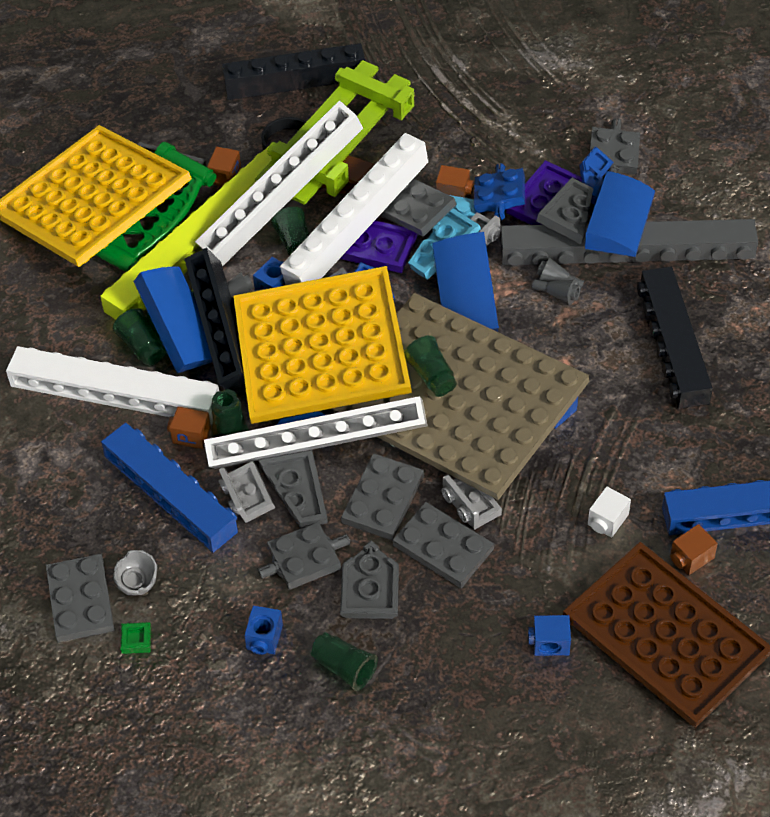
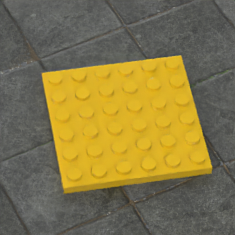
[0,125,192,267]
[234,266,412,424]

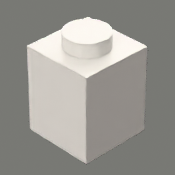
[588,487,631,538]

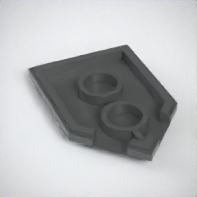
[340,540,399,619]

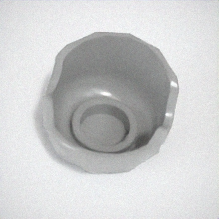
[113,550,157,596]

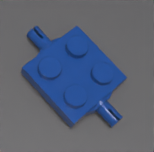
[474,164,525,220]

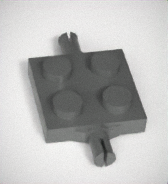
[589,118,640,175]
[257,522,350,590]

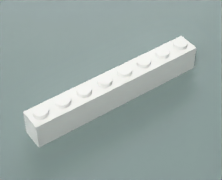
[195,101,363,266]
[280,133,428,285]
[6,346,221,425]
[204,396,428,469]

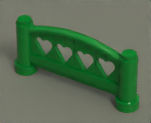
[95,141,216,272]

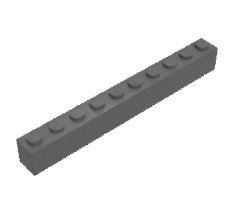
[501,219,758,266]

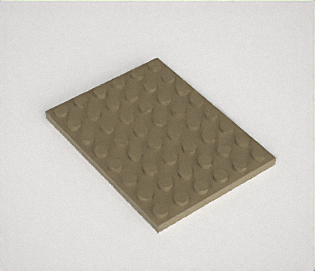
[326,293,590,500]

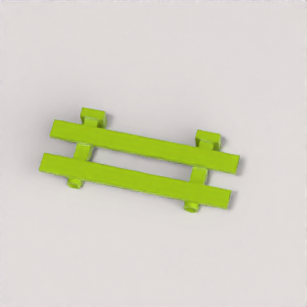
[255,60,414,205]

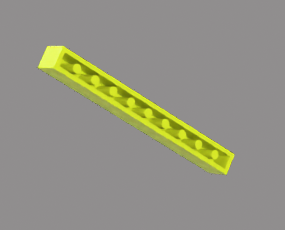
[100,146,272,327]

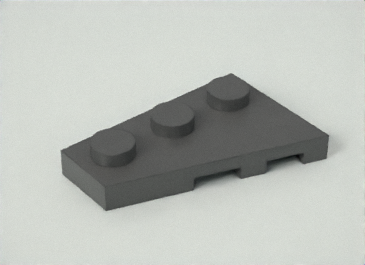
[536,178,594,244]
[258,450,328,528]

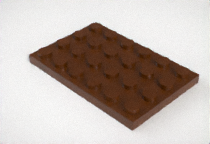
[563,542,770,728]

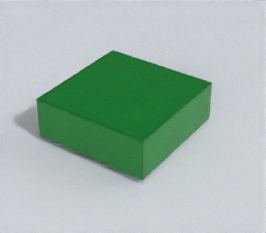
[120,622,151,654]

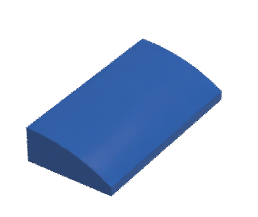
[585,171,655,257]
[432,232,499,332]
[133,266,213,373]

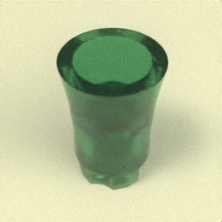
[271,207,310,256]
[113,308,166,367]
[404,336,457,397]
[211,389,249,438]
[310,632,378,691]

